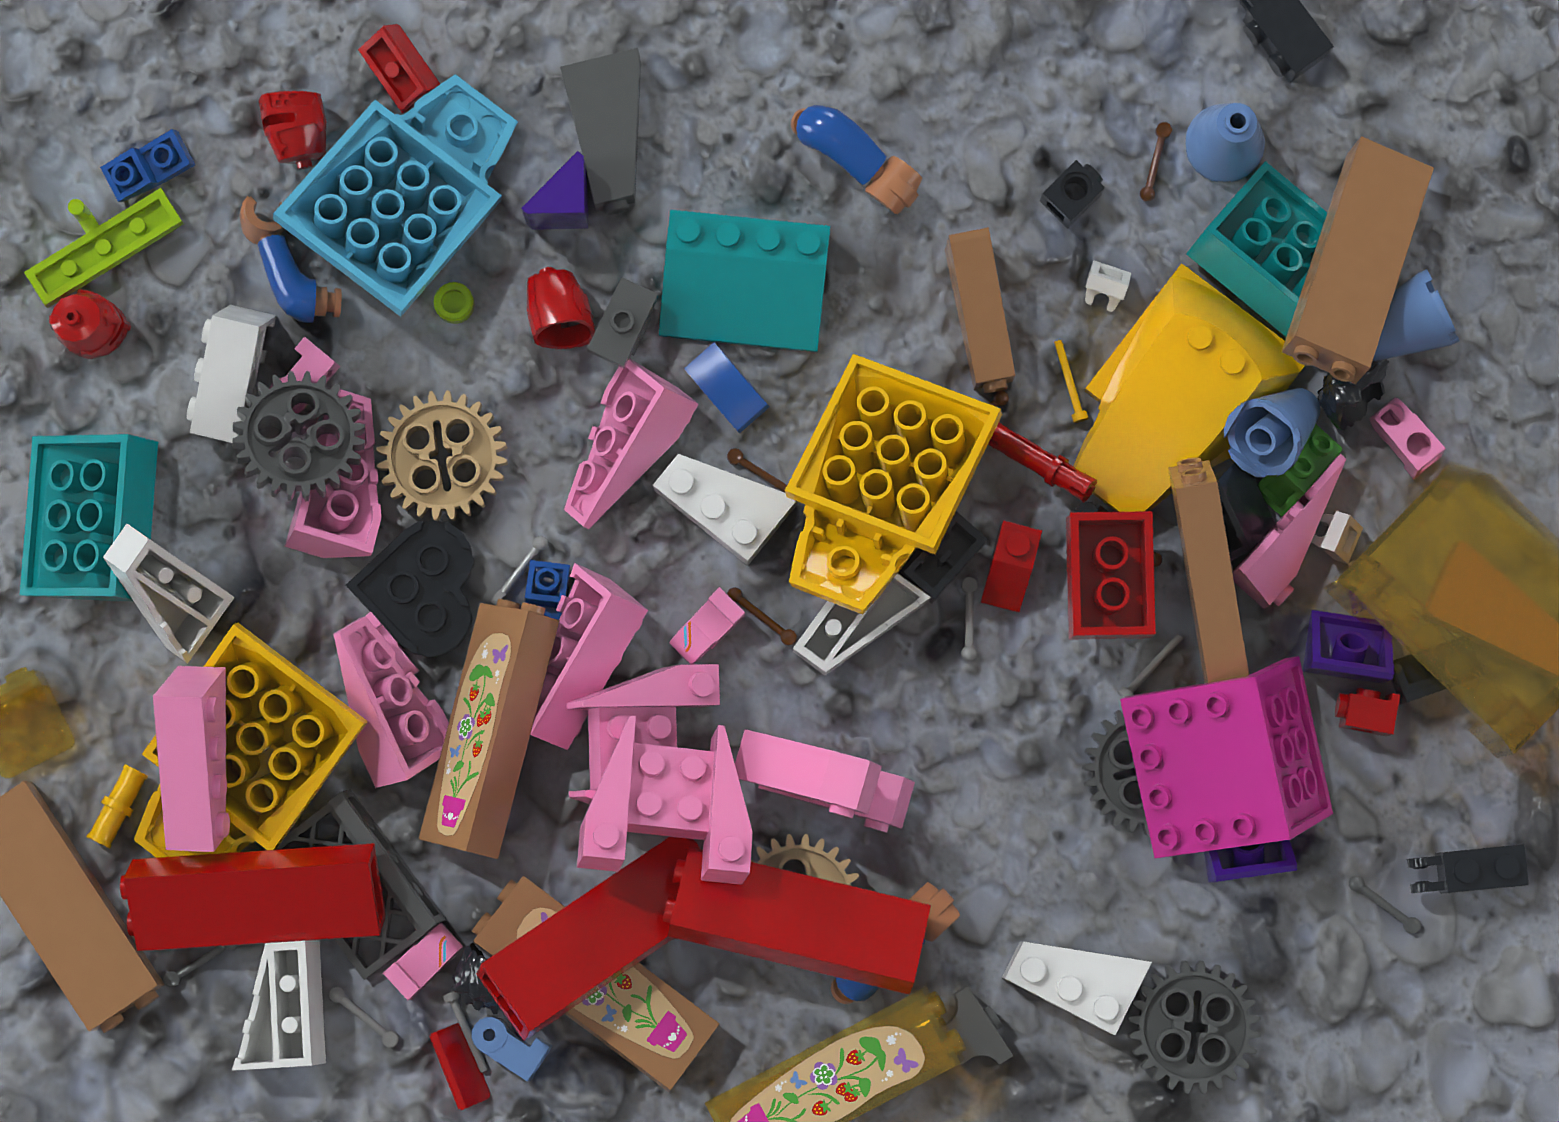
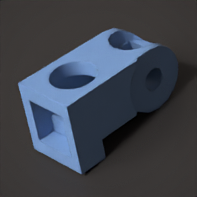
[472,1017,553,1082]

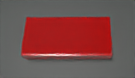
[358,24,440,114]
[429,1023,490,1110]

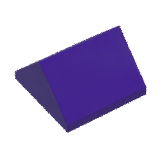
[521,151,588,230]
[1303,610,1394,684]
[1204,840,1297,883]

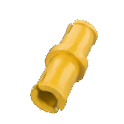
[86,764,148,849]

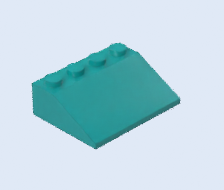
[1186,161,1328,337]
[659,210,830,352]
[20,434,158,602]

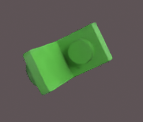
[1257,424,1342,517]

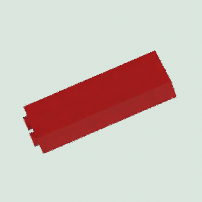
[476,836,701,1041]
[120,843,386,951]
[663,847,931,995]

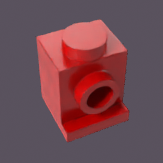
[1335,688,1400,737]

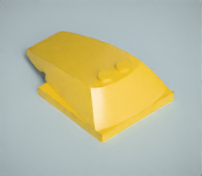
[1073,263,1305,512]
[785,354,1002,615]
[134,623,368,858]

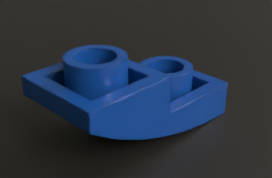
[100,129,196,203]
[684,342,770,433]
[525,560,570,620]

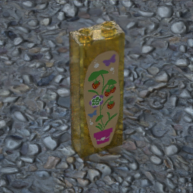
[705,985,966,1122]

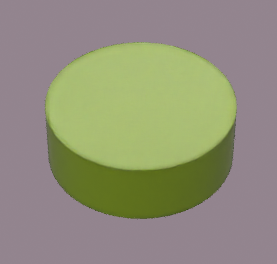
[434,282,475,324]

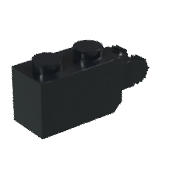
[1240,0,1334,83]
[1407,844,1529,894]

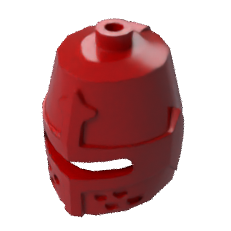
[258,91,327,170]
[527,267,596,349]
[49,289,131,359]

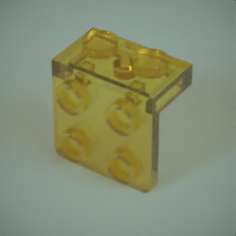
[0,667,76,779]

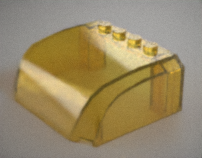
[1323,460,1559,758]

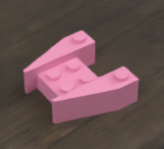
[567,664,720,804]
[577,715,753,885]
[735,729,915,833]

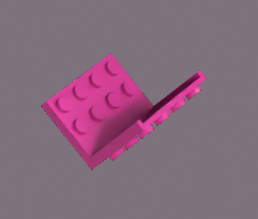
[1120,656,1333,858]

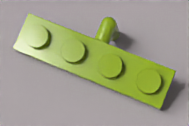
[24,188,184,308]

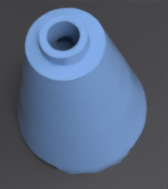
[1186,103,1265,182]
[1373,269,1460,361]
[1224,388,1321,478]

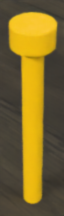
[1054,340,1089,423]

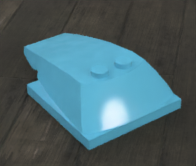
[273,74,518,317]

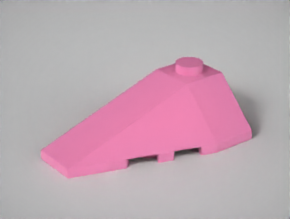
[564,358,699,529]
[285,390,382,558]
[1232,454,1346,609]
[333,616,449,788]

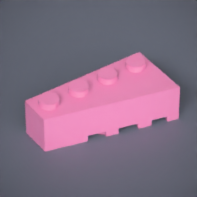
[530,563,648,750]
[153,666,230,852]

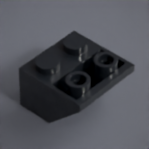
[1170,458,1275,561]
[898,511,988,604]

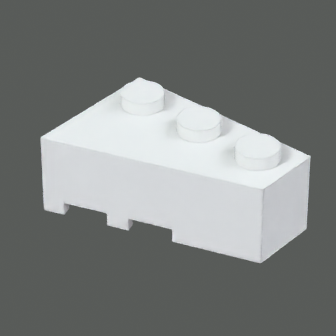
[187,305,276,443]
[653,454,798,566]
[103,524,234,664]
[792,573,931,675]
[232,940,326,1071]
[1002,941,1152,1035]

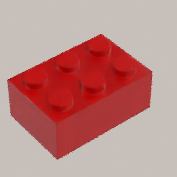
[1066,511,1156,640]

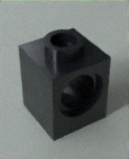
[1040,160,1105,229]

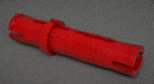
[988,422,1097,502]

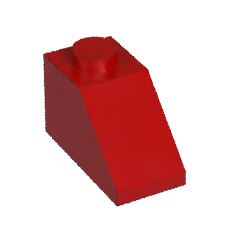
[980,520,1042,613]

